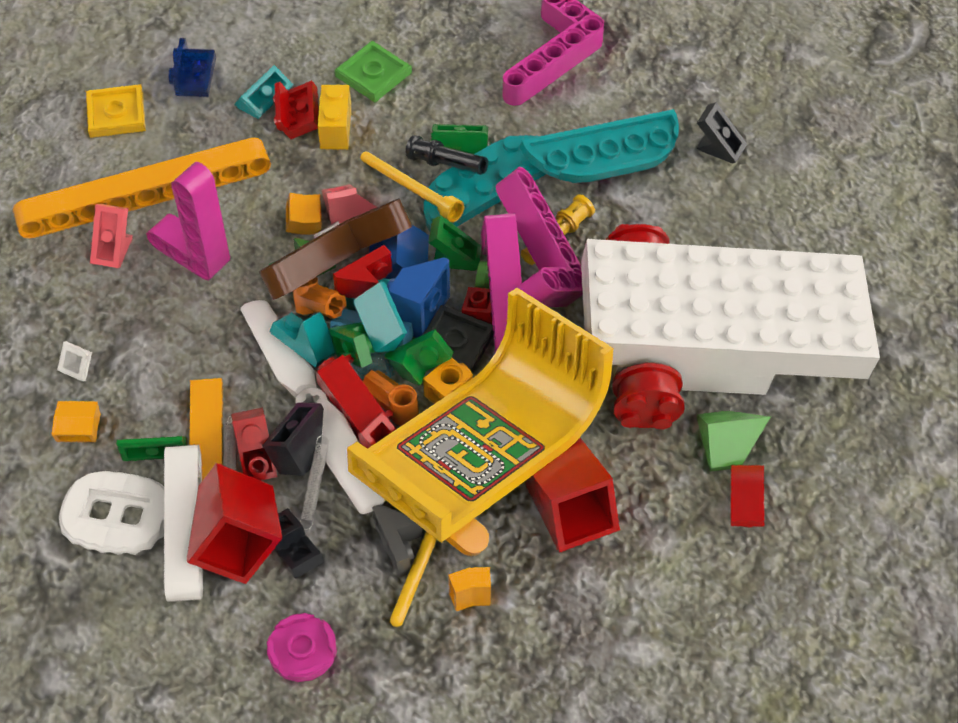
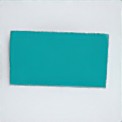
[234,65,294,119]
[354,281,407,352]

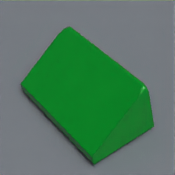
[431,124,488,154]
[116,436,188,461]

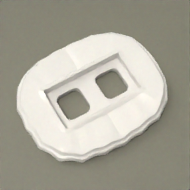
[59,471,164,555]

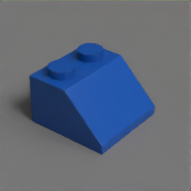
[387,257,450,338]

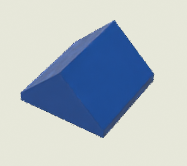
[369,225,429,279]

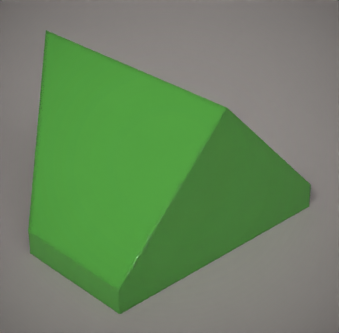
[696,411,771,472]

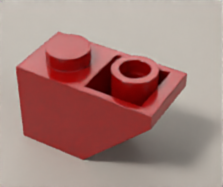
[231,407,277,481]

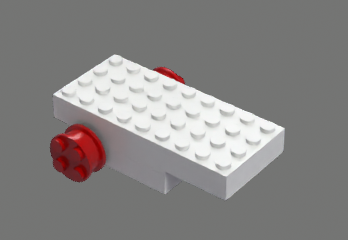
[581,224,880,430]

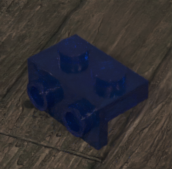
[168,38,216,97]

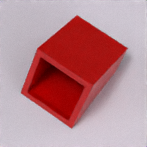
[525,437,620,553]
[187,463,282,584]

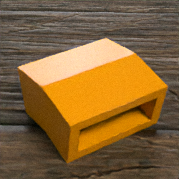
[286,193,322,235]
[52,401,101,442]
[448,567,491,612]

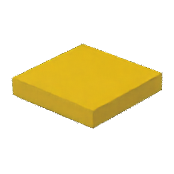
[86,84,146,138]

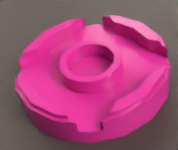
[267,613,337,682]

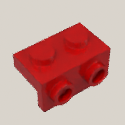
[273,80,319,140]

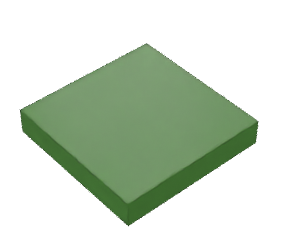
[335,41,412,103]

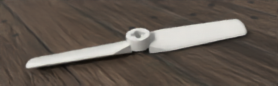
[240,300,386,514]

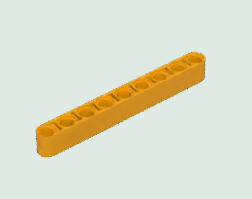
[13,137,271,239]

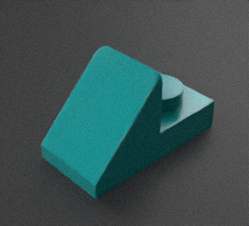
[270,312,336,368]

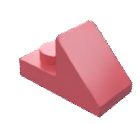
[90,204,133,268]

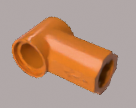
[292,277,347,319]
[363,370,419,426]

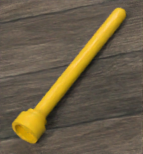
[360,151,465,222]
[390,531,437,627]

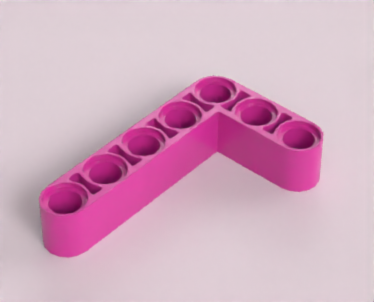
[502,0,604,106]
[146,162,230,281]
[495,167,583,307]
[481,213,522,353]

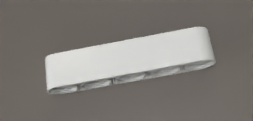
[164,445,203,602]

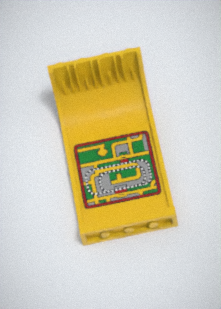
[347,288,614,543]

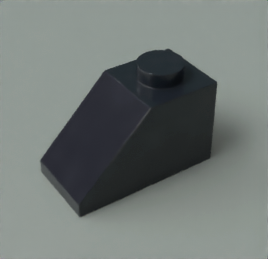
[262,403,324,476]

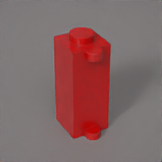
[316,354,394,442]

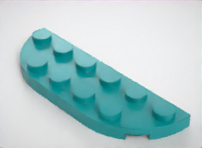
[519,109,679,183]
[424,135,546,232]

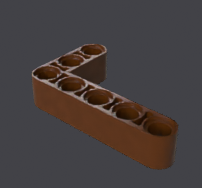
[259,198,413,300]

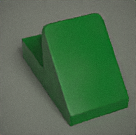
[428,215,482,271]
[329,322,375,368]
[385,329,453,386]

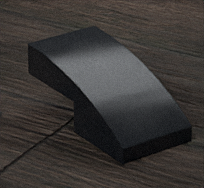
[274,508,324,579]

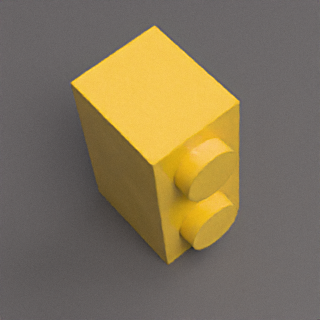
[318,85,352,150]

